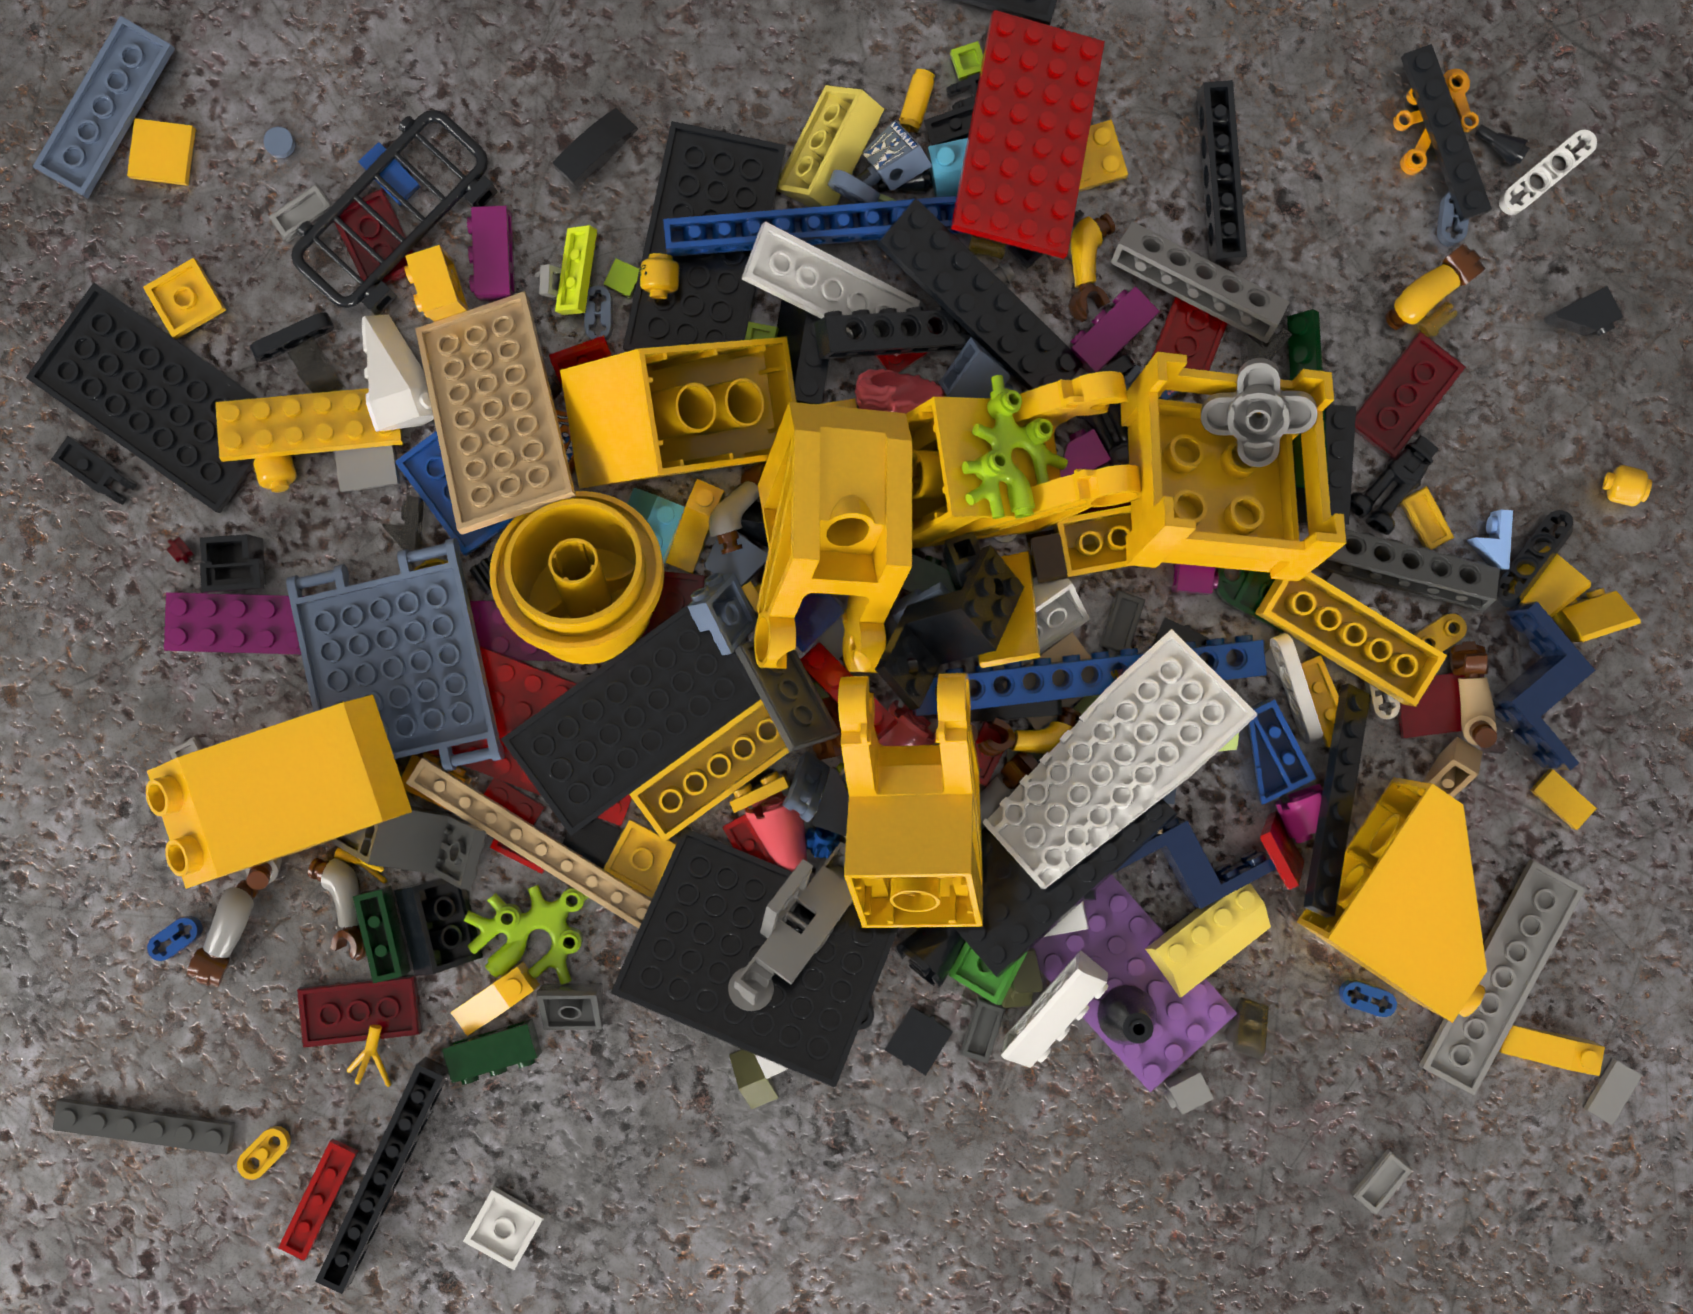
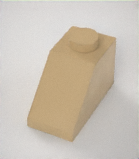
[1423,737,1483,798]

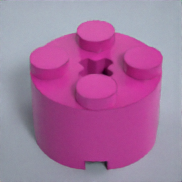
[1275,784,1323,843]

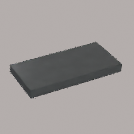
[735,641,840,752]

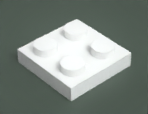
[463,1187,545,1270]

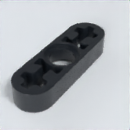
[250,312,334,362]

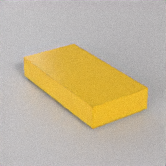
[1400,486,1455,550]
[1530,769,1597,830]

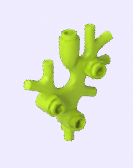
[962,375,1068,519]
[464,884,589,985]

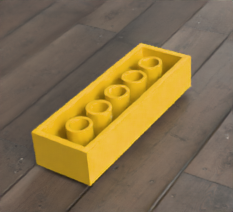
[1255,572,1447,707]
[629,699,789,842]

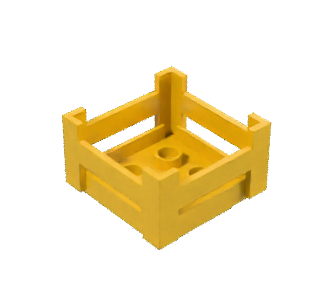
[1120,352,1346,581]

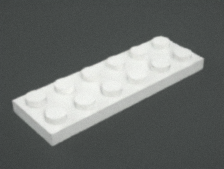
[741,222,920,356]

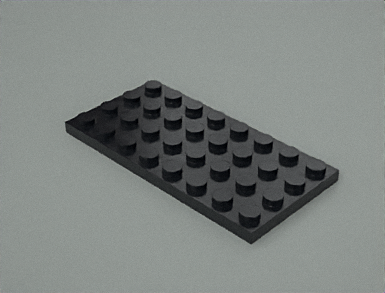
[623,121,786,352]
[26,282,258,513]
[501,603,761,836]
[954,798,1177,978]

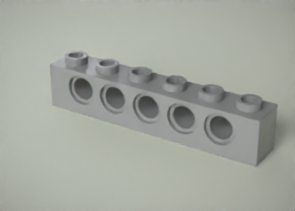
[1110,221,1290,343]

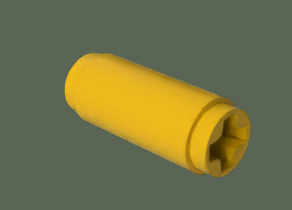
[899,69,935,133]

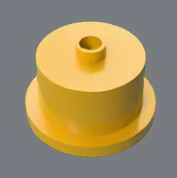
[490,491,664,664]

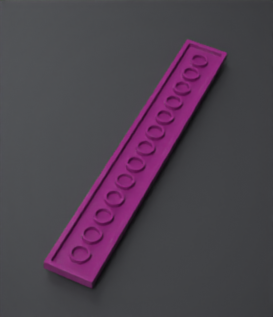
[164,592,566,662]

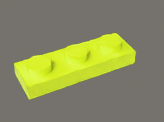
[555,225,597,315]

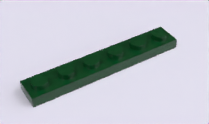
[1287,309,1329,488]

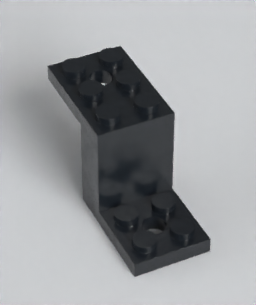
[875,545,1024,710]

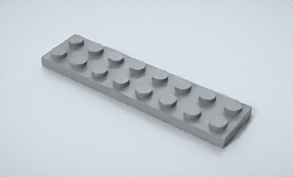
[1419,859,1585,1096]

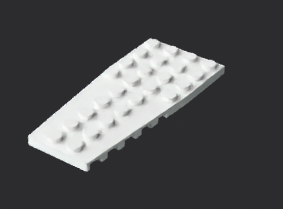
[983,629,1257,889]

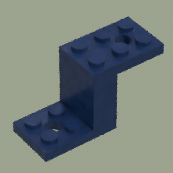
[1492,601,1596,771]
[1114,816,1276,909]

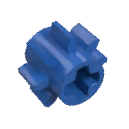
[805,827,841,859]

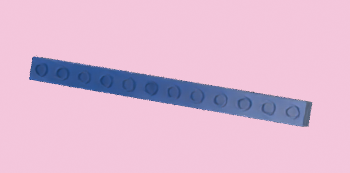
[663,196,963,257]
[913,635,1267,716]

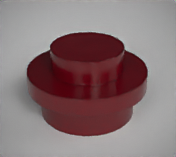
[166,536,194,564]

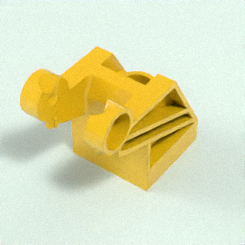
[906,371,1141,548]
[754,402,912,673]
[838,673,983,928]

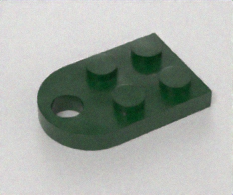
[1215,568,1284,633]

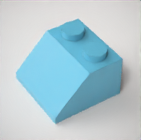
[927,138,968,197]
[627,488,685,564]

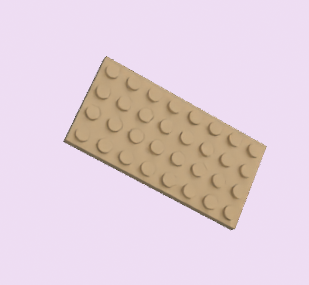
[415,291,576,535]

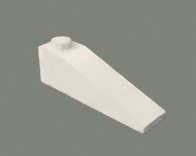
[362,314,434,432]

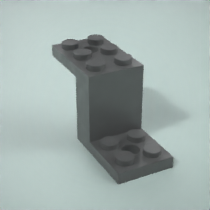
[332,806,486,890]

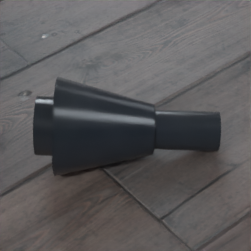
[1475,124,1530,166]
[877,168,932,192]

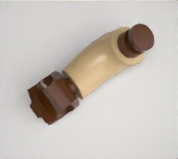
[1450,641,1497,748]

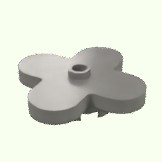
[1201,358,1317,467]

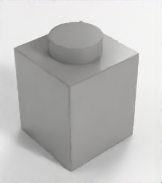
[1164,1066,1214,1115]

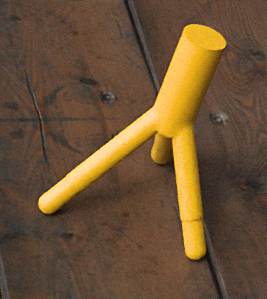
[334,848,387,884]
[347,1024,391,1087]

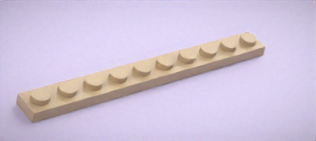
[406,757,652,929]

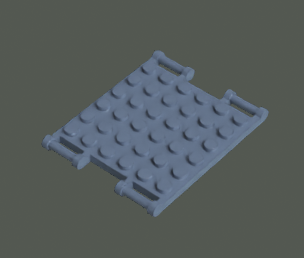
[286,538,504,772]

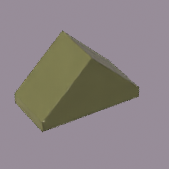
[729,1049,779,1109]

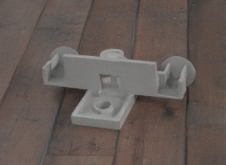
[728,842,853,1011]

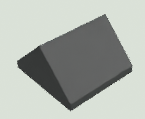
[536,983,603,1030]

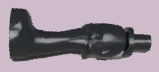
[1076,403,1129,466]
[1350,436,1438,535]

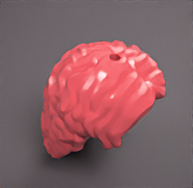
[855,369,945,414]

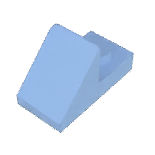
[1467,509,1513,571]

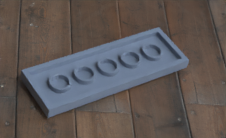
[33,16,175,199]

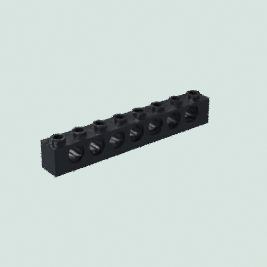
[315,1056,449,1294]

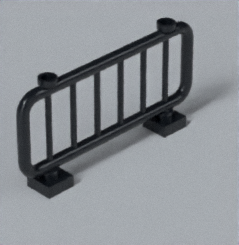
[291,110,498,315]

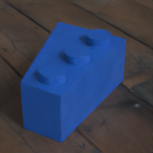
[1248,697,1316,805]

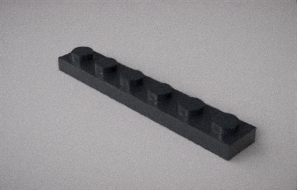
[1401,44,1492,222]

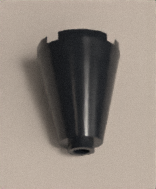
[895,927,965,988]
[1097,985,1157,1045]

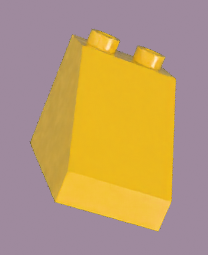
[560,337,796,489]
[146,695,412,889]
[1297,777,1487,1023]

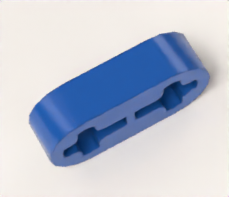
[147,916,203,961]
[1339,979,1397,1017]

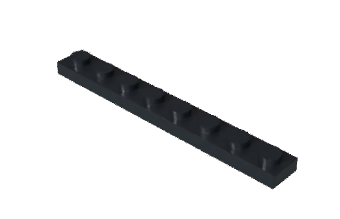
[1303,684,1371,918]

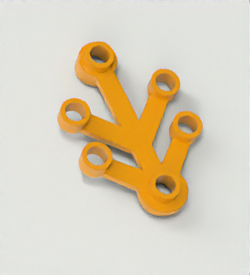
[1393,69,1479,175]

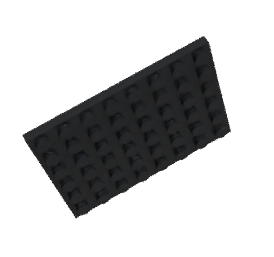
[611,828,899,1088]

